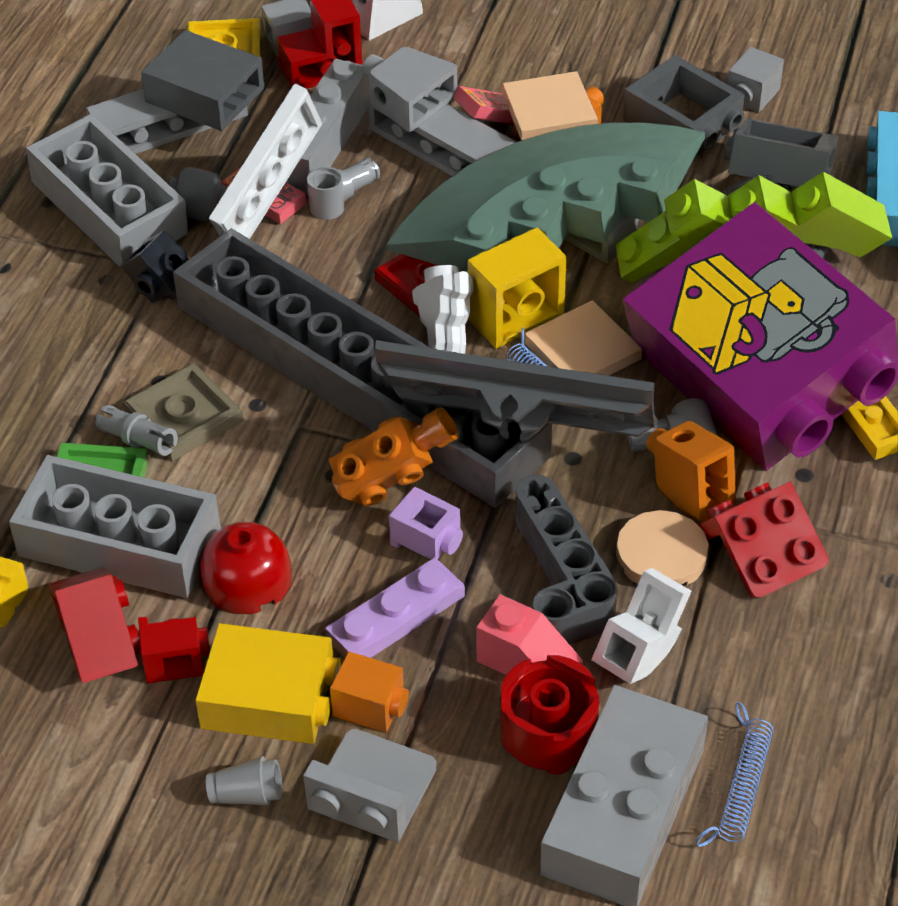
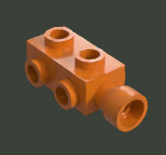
[328,407,459,506]

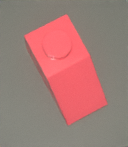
[476,594,583,675]

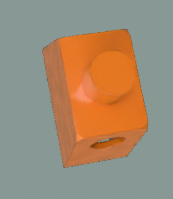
[646,421,736,525]

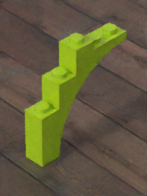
[615,172,892,283]

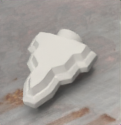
[412,265,474,354]

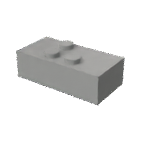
[26,114,188,270]
[9,455,221,598]
[540,685,708,906]

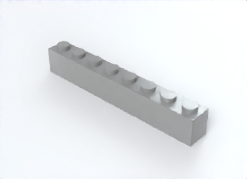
[368,99,638,264]

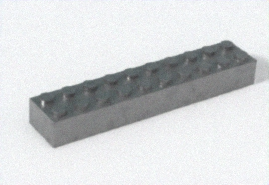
[173,228,552,508]

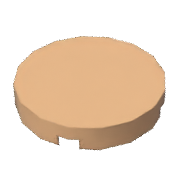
[616,510,709,585]

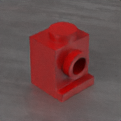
[138,616,211,684]

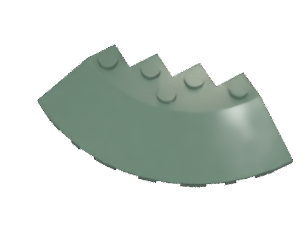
[386,122,705,273]

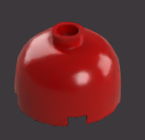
[199,522,292,614]

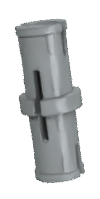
[95,405,178,456]

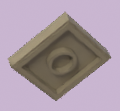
[123,363,244,462]

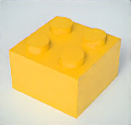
[467,227,566,349]

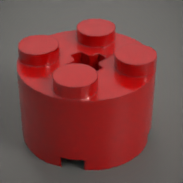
[500,655,600,775]

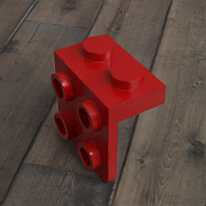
[698,481,828,599]

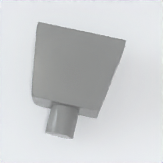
[362,47,458,132]

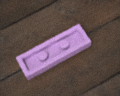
[325,557,465,658]

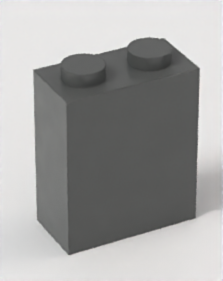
[141,30,264,131]

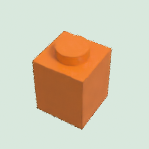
[330,651,409,733]

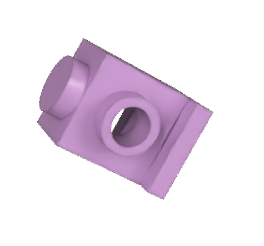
[389,487,463,560]

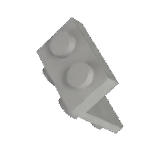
[303,729,437,843]

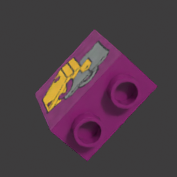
[623,202,898,471]

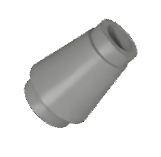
[206,756,283,806]

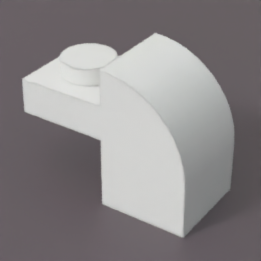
[592,568,691,684]

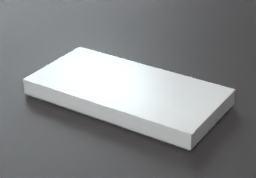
[209,84,322,239]

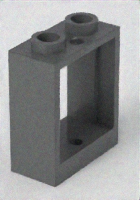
[623,55,745,158]
[724,118,839,187]

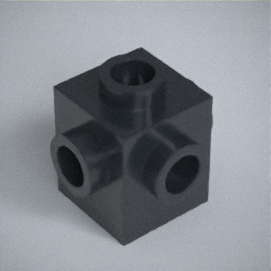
[120,230,189,303]

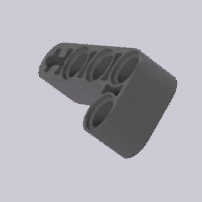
[515,475,618,645]

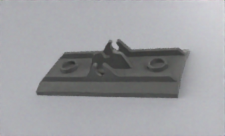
[374,340,658,443]

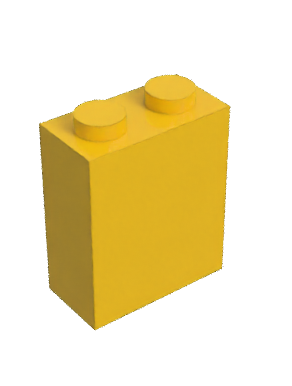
[196,623,340,744]

